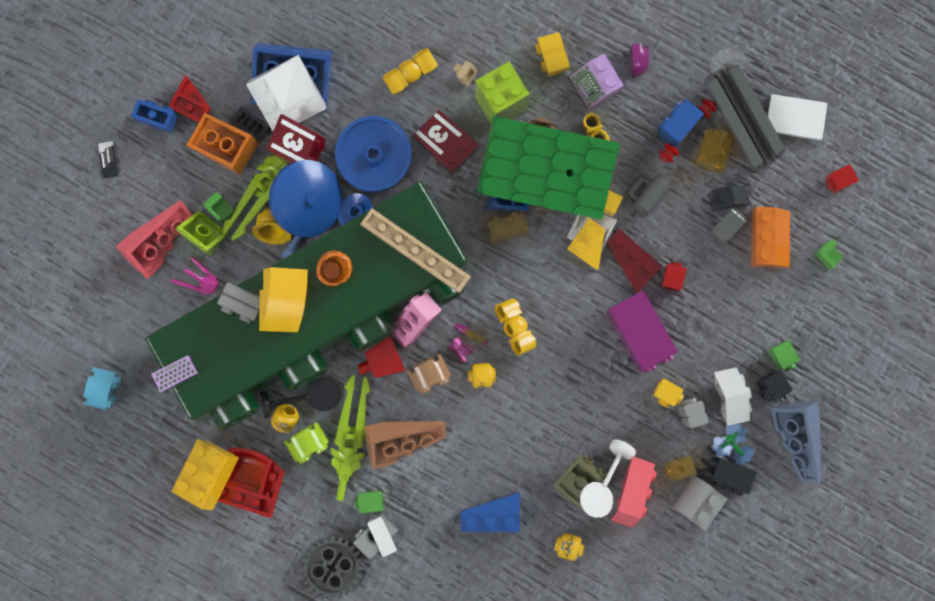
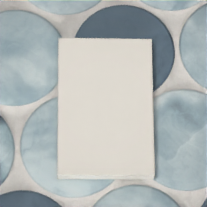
[767,94,827,141]

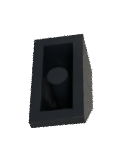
[708,185,750,212]

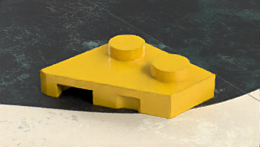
[567,218,605,270]

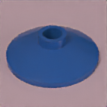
[338,193,373,225]

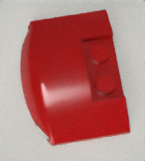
[218,448,285,518]

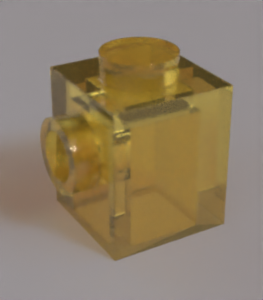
[665,456,697,481]

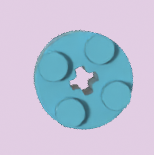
[83,367,121,410]

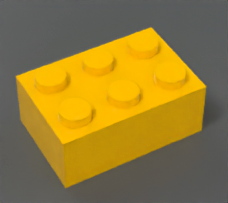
[171,439,239,510]

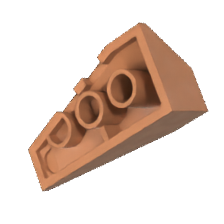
[364,421,446,469]

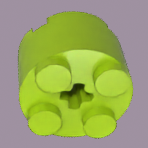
[284,422,329,464]

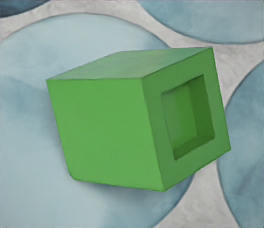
[203,192,235,224]
[814,238,843,270]

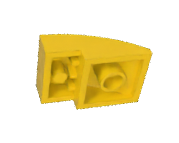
[259,267,308,332]

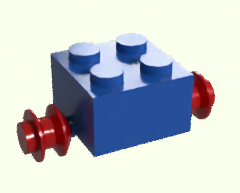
[657,98,717,164]

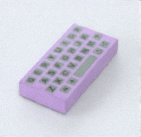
[151,355,198,392]

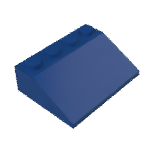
[251,43,333,112]

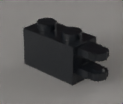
[697,457,757,496]

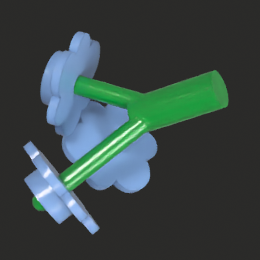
[712,423,754,466]

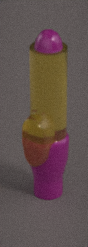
[454,323,488,345]

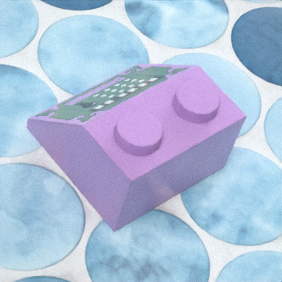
[570,54,624,109]

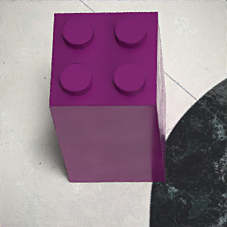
[605,290,678,374]

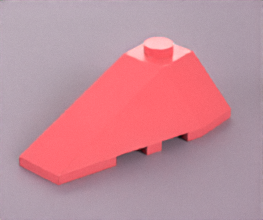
[116,201,192,279]

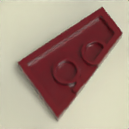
[606,228,662,294]

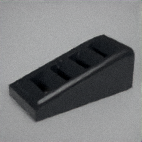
[230,107,271,144]

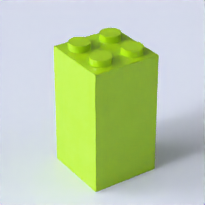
[475,61,530,123]

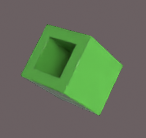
[768,340,800,371]
[355,490,384,514]

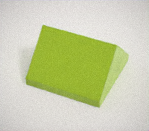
[176,210,229,256]

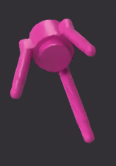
[171,256,219,295]

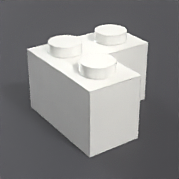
[714,367,752,426]

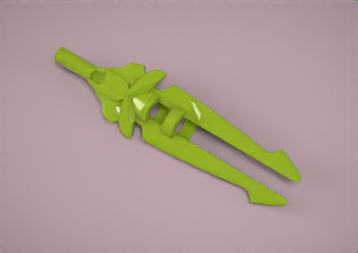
[223,156,288,241]
[330,375,371,501]

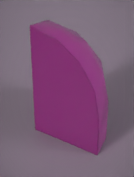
[630,44,649,78]

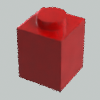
[825,164,859,194]
[660,262,687,292]

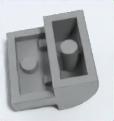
[671,475,727,531]

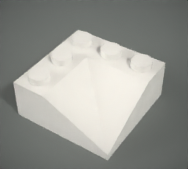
[246,55,326,131]

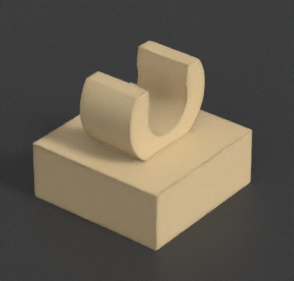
[453,61,478,87]

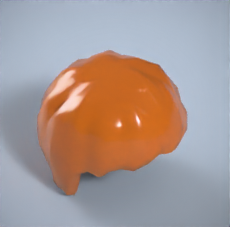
[316,250,353,286]

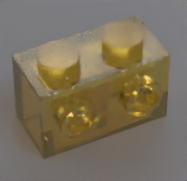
[694,129,734,173]
[487,212,529,244]

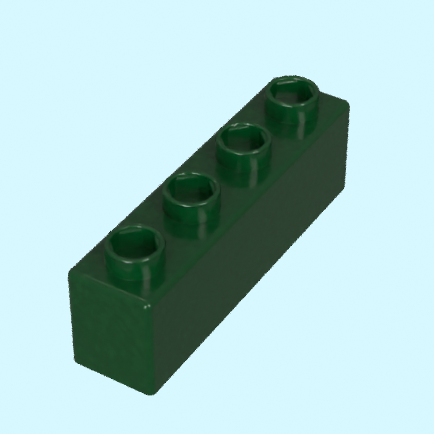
[145,182,467,431]

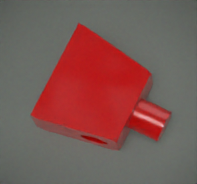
[357,336,406,378]

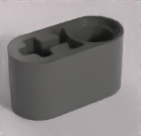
[709,207,748,246]

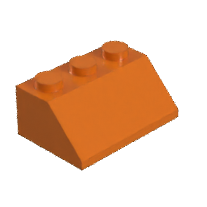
[751,207,790,268]

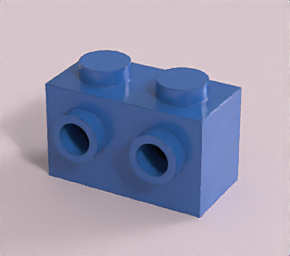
[131,99,178,134]

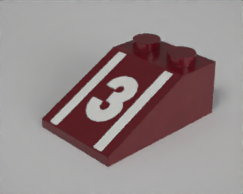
[412,110,479,176]
[265,114,326,164]

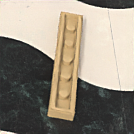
[360,208,471,293]

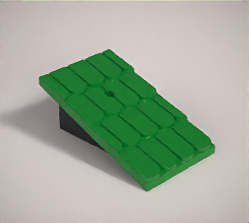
[477,116,620,220]

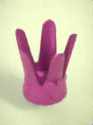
[448,337,476,363]

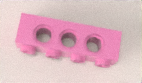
[392,292,442,349]

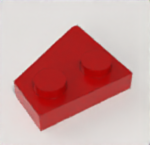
[168,75,211,123]

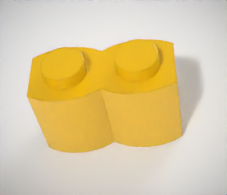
[535,32,570,77]

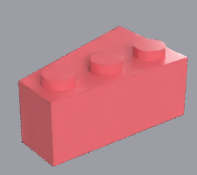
[611,457,656,528]

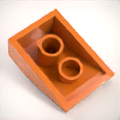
[186,113,259,176]

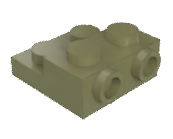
[553,454,607,511]

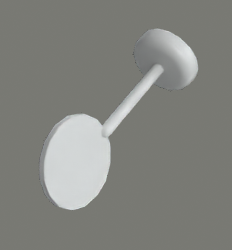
[580,440,636,518]

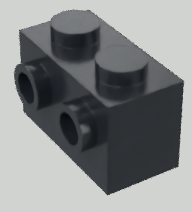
[756,370,793,403]

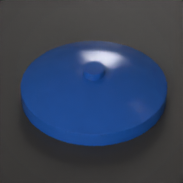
[335,116,412,192]
[269,160,342,237]

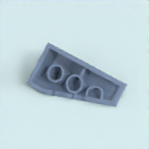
[771,402,821,483]

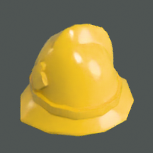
[252,208,291,245]

